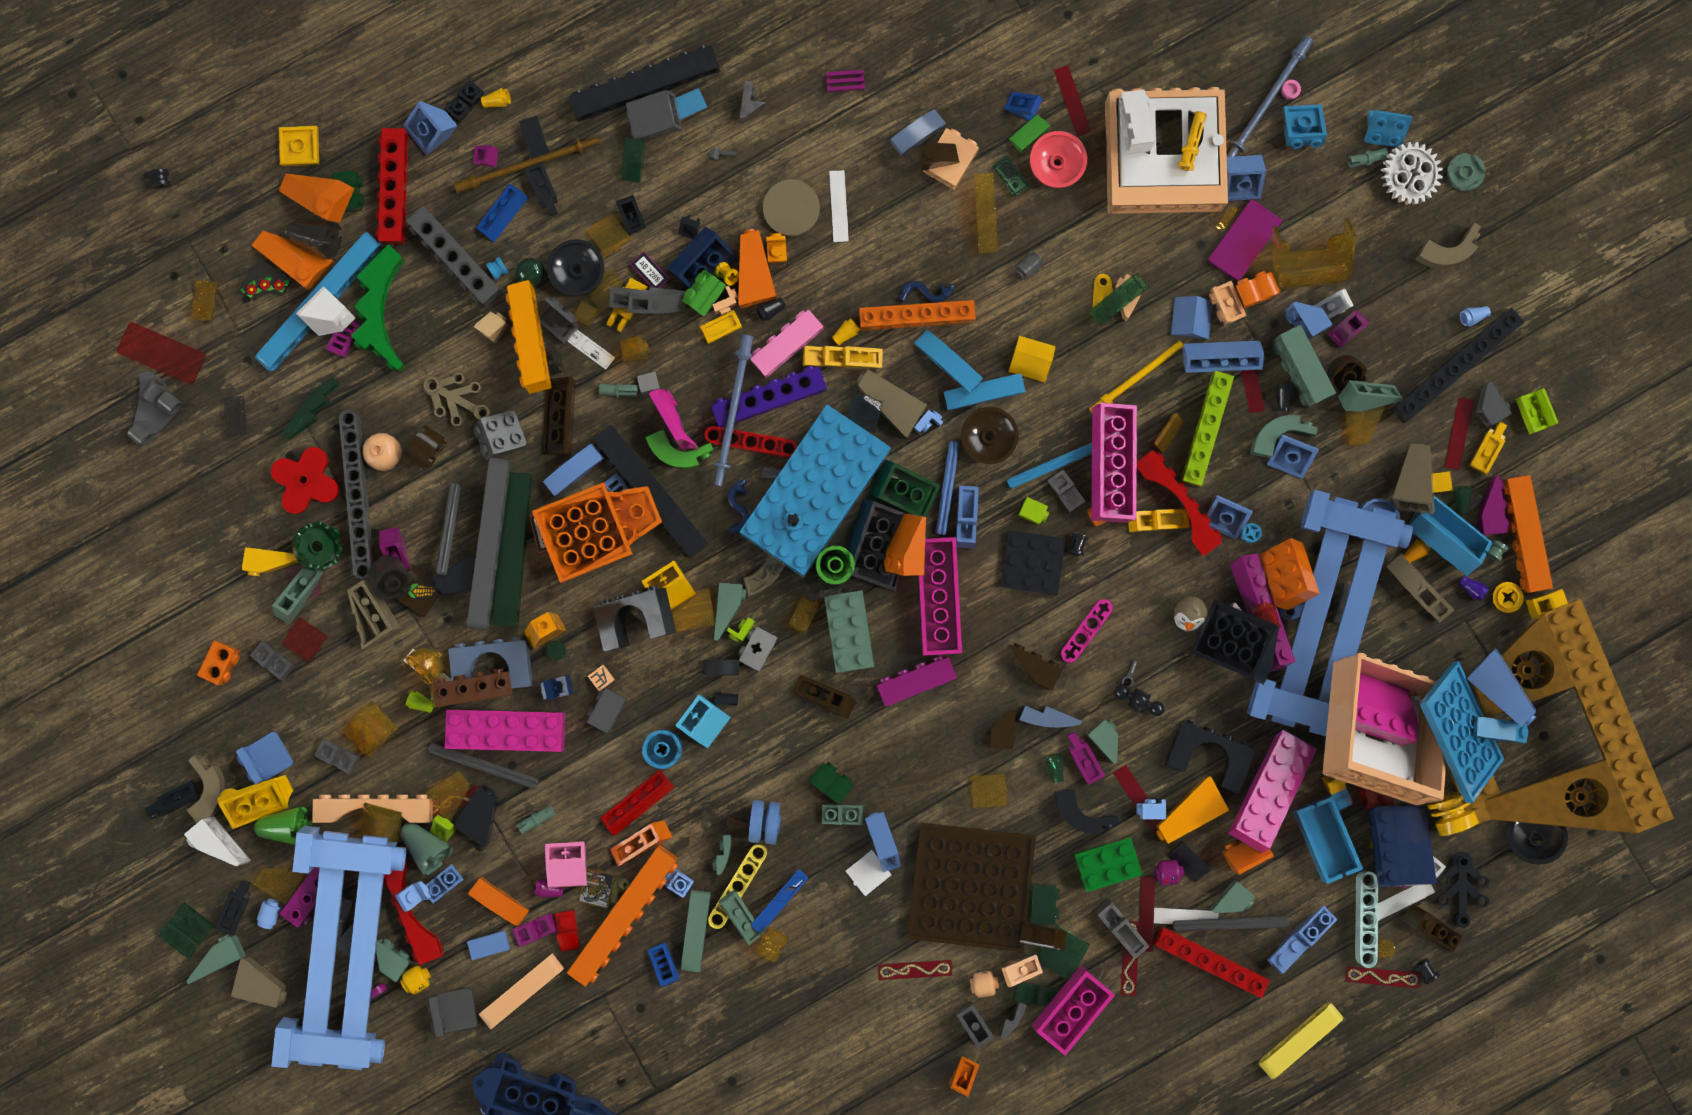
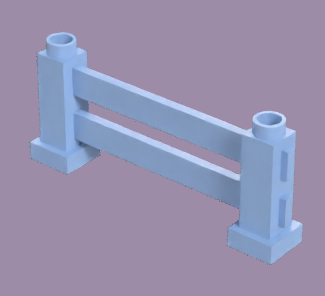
[271,826,406,1070]

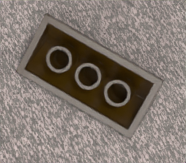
[542,377,576,457]

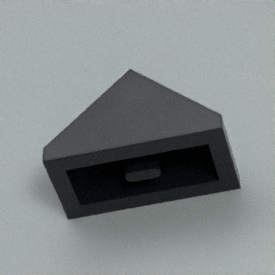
[616,195,646,234]

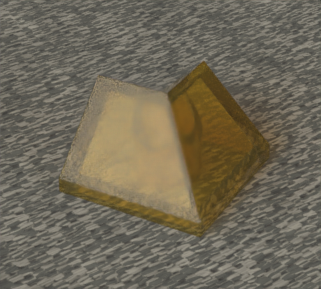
[361,803,402,843]

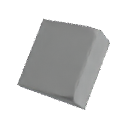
[637,372,660,395]

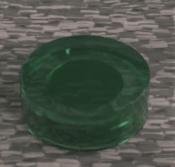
[547,641,567,660]

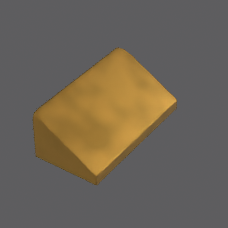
[1152,413,1184,453]

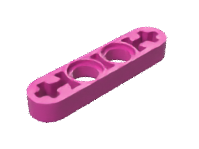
[1060,599,1113,663]

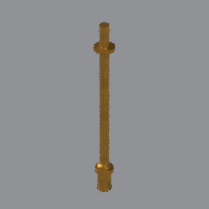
[453,136,600,194]

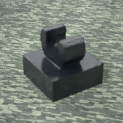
[678,215,701,239]

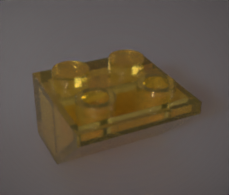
[343,701,398,758]

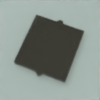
[847,391,883,433]

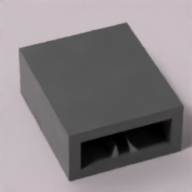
[626,90,682,143]

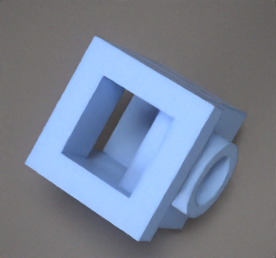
[1136,799,1166,819]

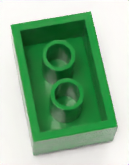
[1073,836,1142,892]

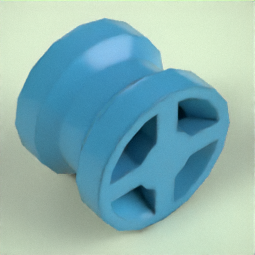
[486,257,509,280]
[1240,523,1262,543]

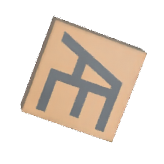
[588,665,615,691]

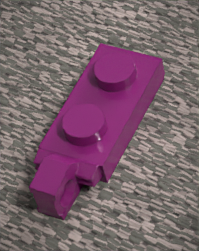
[1067,731,1105,785]

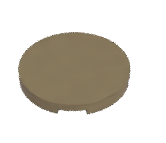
[763,179,820,237]

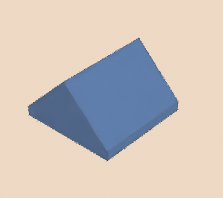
[1171,296,1213,340]
[1267,435,1319,479]
[1206,495,1253,540]

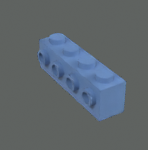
[1182,341,1264,373]

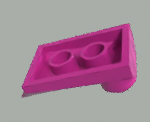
[649,388,699,451]

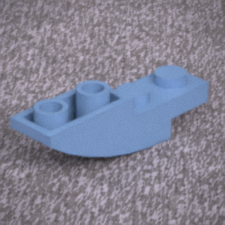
[1267,905,1337,974]

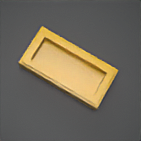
[700,310,742,344]

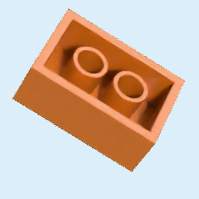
[1259,538,1320,610]

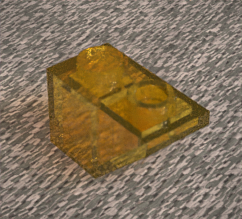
[620,335,650,362]

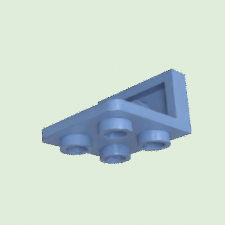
[236,732,294,784]

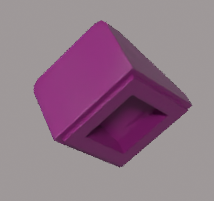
[473,145,498,167]

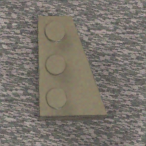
[347,579,401,650]

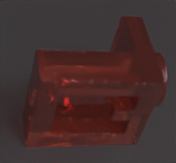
[1252,602,1281,628]

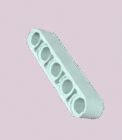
[1355,870,1378,968]

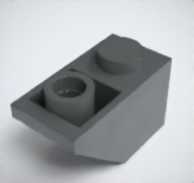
[1476,381,1512,428]

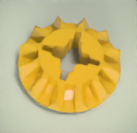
[1492,582,1524,613]

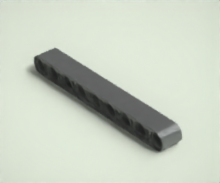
[339,410,375,580]
[467,457,510,630]

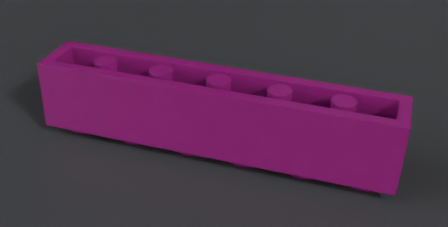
[1230,553,1295,672]

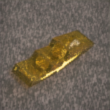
[973,173,998,253]

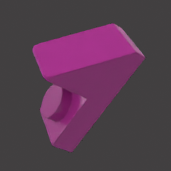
[1328,309,1369,348]

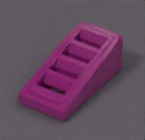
[326,320,362,358]

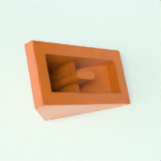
[949,1056,979,1097]

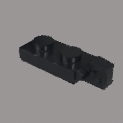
[525,162,558,216]
[145,781,199,819]
[215,880,251,935]

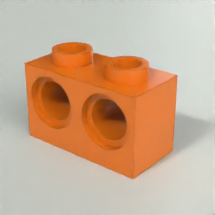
[197,640,240,685]

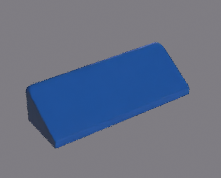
[475,184,528,242]

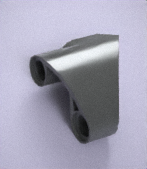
[127,371,182,447]

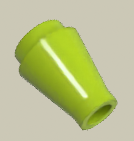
[405,691,434,713]

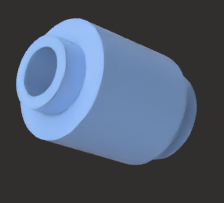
[257,898,282,929]

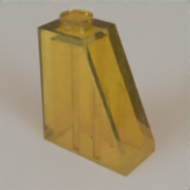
[672,587,716,633]

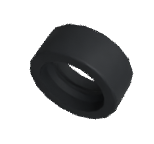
[703,660,739,675]

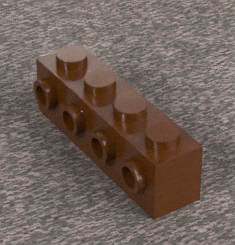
[429,668,513,707]

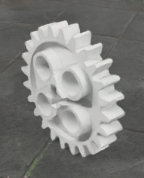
[1381,142,1443,205]

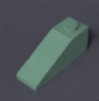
[1338,380,1403,412]
[272,567,323,625]
[714,583,746,641]
[186,934,246,984]

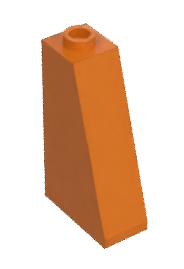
[738,229,777,309]

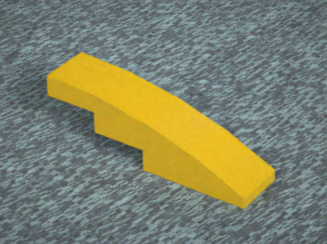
[803,346,883,368]

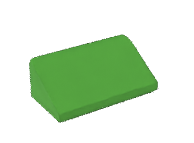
[1009,115,1050,153]

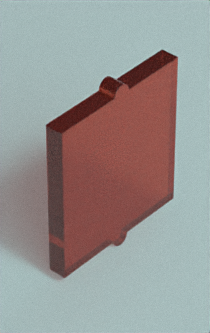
[282,617,328,662]

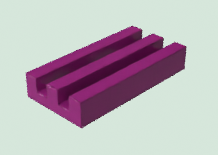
[826,70,865,93]

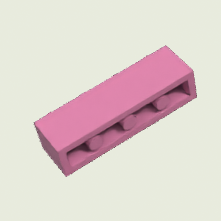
[750,310,824,378]

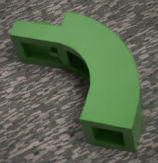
[646,430,715,469]

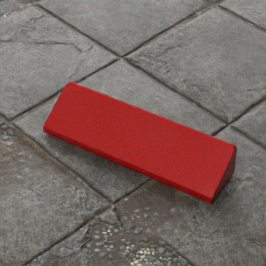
[600,770,674,836]

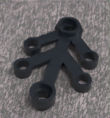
[1437,852,1489,928]

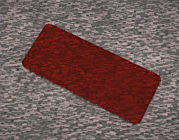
[117,322,206,384]

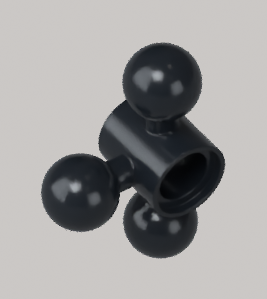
[1114,685,1165,716]

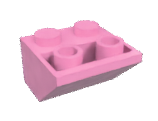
[545,842,587,888]

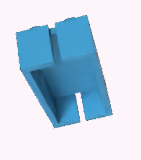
[1408,496,1493,576]
[1292,795,1363,884]

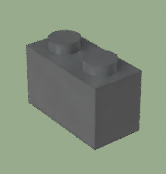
[587,688,628,733]
[955,1001,994,1048]

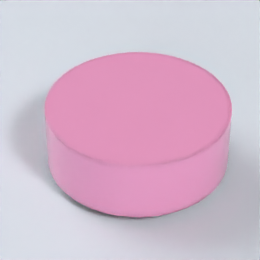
[1281,80,1301,100]

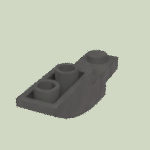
[609,287,686,314]

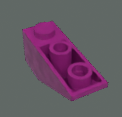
[1476,475,1509,536]

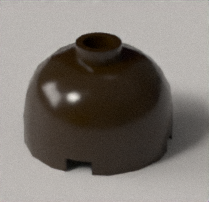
[1327,355,1367,394]

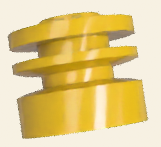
[1427,791,1479,836]

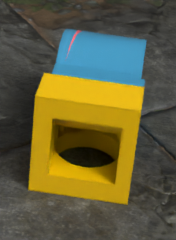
[1322,776,1352,811]

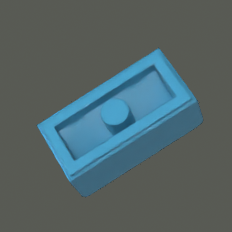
[675,88,707,119]

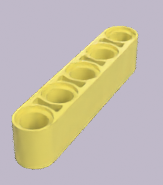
[708,843,767,929]
[1258,1002,1343,1079]

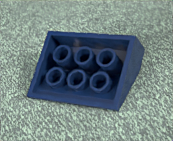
[1368,806,1437,888]

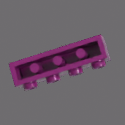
[280,867,348,928]

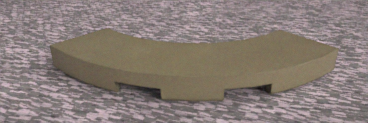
[743,555,785,597]

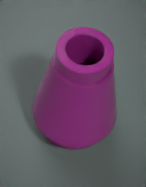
[534,878,564,898]

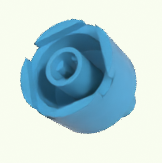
[642,730,683,769]

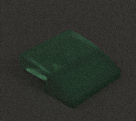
[158,902,215,959]
[1037,924,1090,980]

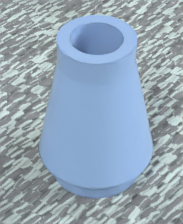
[1460,306,1491,327]

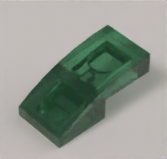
[1012,982,1057,1007]

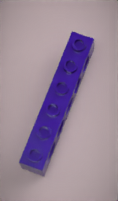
[711,366,827,428]

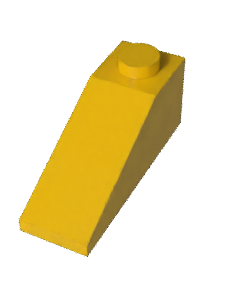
[242,547,299,576]

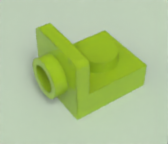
[726,617,756,642]
[430,815,457,842]

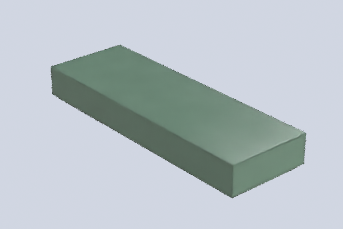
[719,890,764,946]

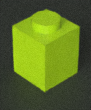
[1018,497,1049,525]

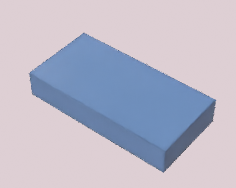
[467,930,510,960]

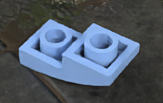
[664,869,694,898]

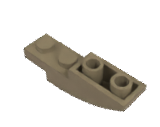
[1386,553,1454,623]

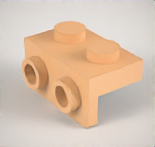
[1209,281,1247,326]

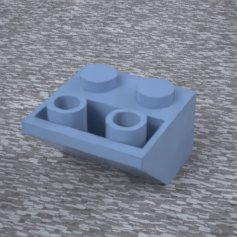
[1285,302,1332,340]

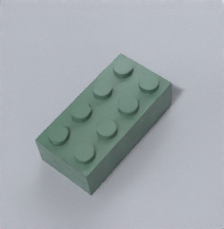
[1272,325,1336,408]
[824,590,874,673]

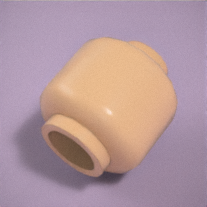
[970,971,999,998]

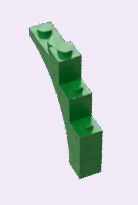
[351,244,406,372]

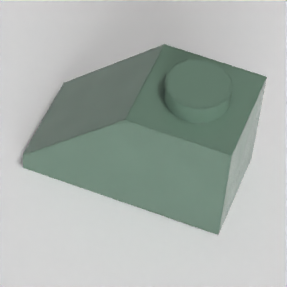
[1086,719,1118,764]
[1209,880,1255,913]

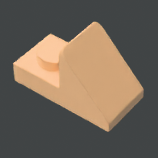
[1001,954,1043,987]

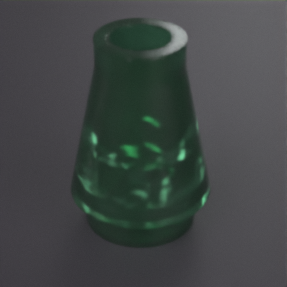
[1453,486,1473,514]
[1045,753,1064,783]

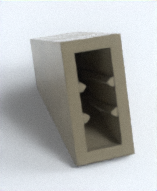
[231,956,287,1008]

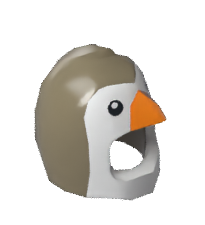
[1174,596,1207,631]

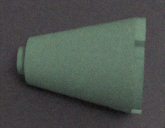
[400,823,453,875]

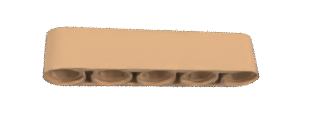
[478,953,565,1030]

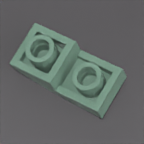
[822,804,863,825]
[713,834,732,875]

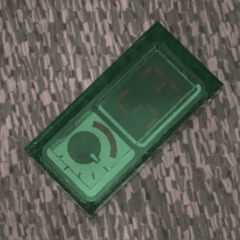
[992,155,1030,197]

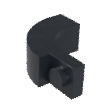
[1054,789,1119,834]

